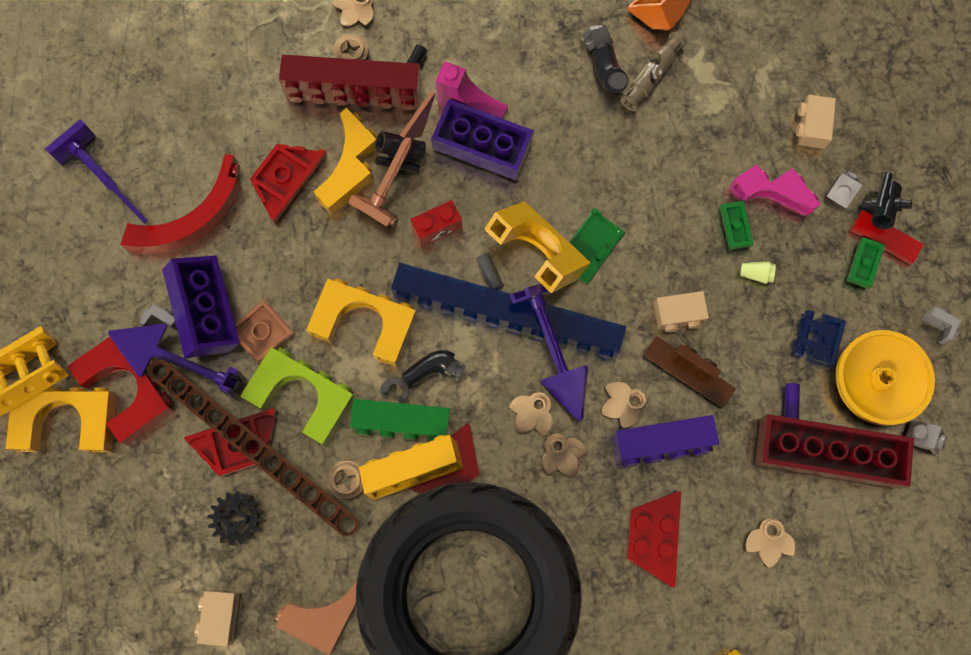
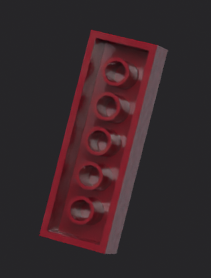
[279,54,422,110]
[755,414,914,489]

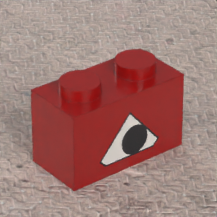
[410,200,463,247]

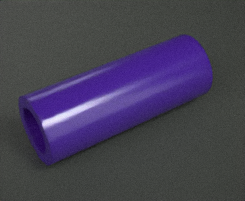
[784,383,800,419]

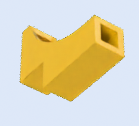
[313,108,377,215]

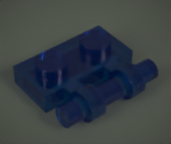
[794,310,846,366]

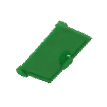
[569,208,625,285]

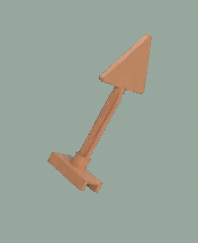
[348,91,436,226]

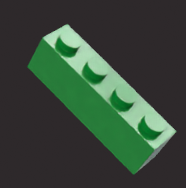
[350,399,450,442]

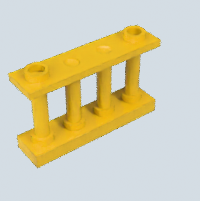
[0,326,68,417]

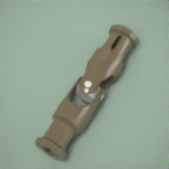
[620,31,687,111]

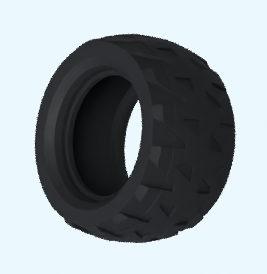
[356,482,582,655]

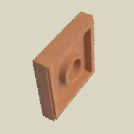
[235,299,295,365]

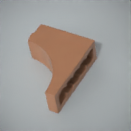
[276,580,357,655]

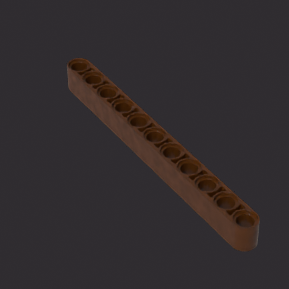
[148,360,361,536]

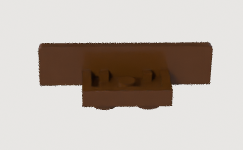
[644,336,736,408]

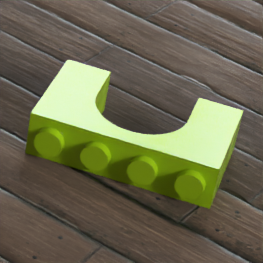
[240,347,355,447]

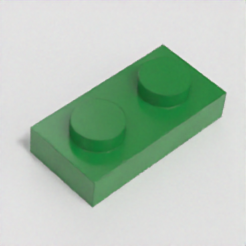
[719,201,754,250]
[847,237,885,289]

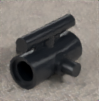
[375,131,426,173]
[862,172,912,229]

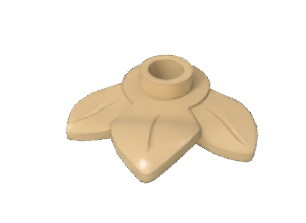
[332,0,374,26]
[601,382,647,428]
[509,392,553,437]
[542,433,588,477]
[745,518,795,568]

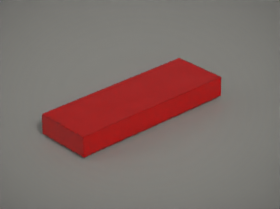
[849,210,924,265]

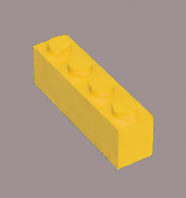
[359,435,464,500]

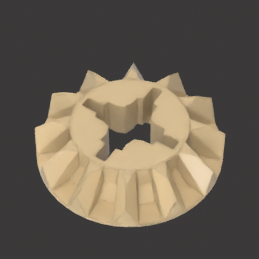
[333,34,369,60]
[326,461,363,500]

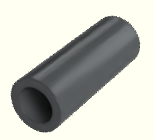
[477,253,504,292]

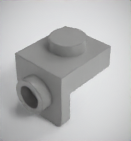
[826,170,863,208]
[140,304,177,331]
[922,307,961,345]
[906,419,947,455]

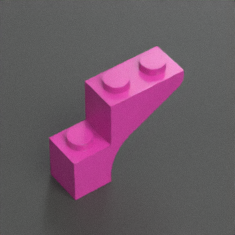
[730,164,821,215]

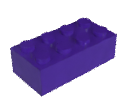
[431,99,534,180]
[162,255,240,359]
[610,415,720,468]

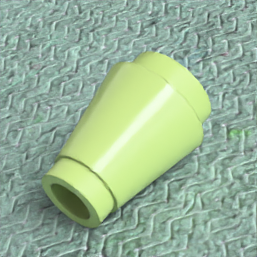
[740,261,776,284]

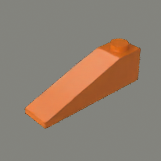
[627,0,691,30]

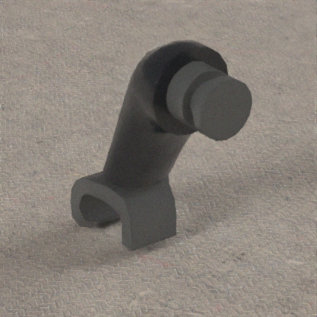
[583,25,628,93]
[380,350,466,403]

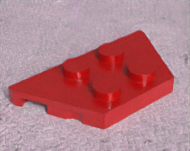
[250,144,327,223]
[184,408,277,477]
[408,423,480,494]
[626,491,681,587]

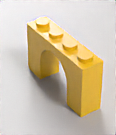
[484,201,591,293]
[306,278,417,367]
[6,387,117,452]

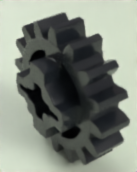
[207,491,263,546]

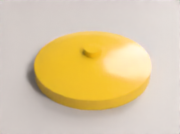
[836,330,935,426]

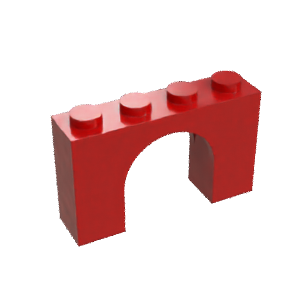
[67,336,175,445]

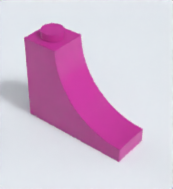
[436,61,508,119]

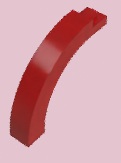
[120,153,242,254]

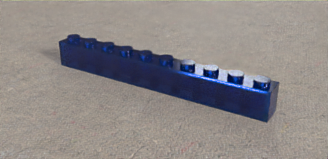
[391,262,627,359]

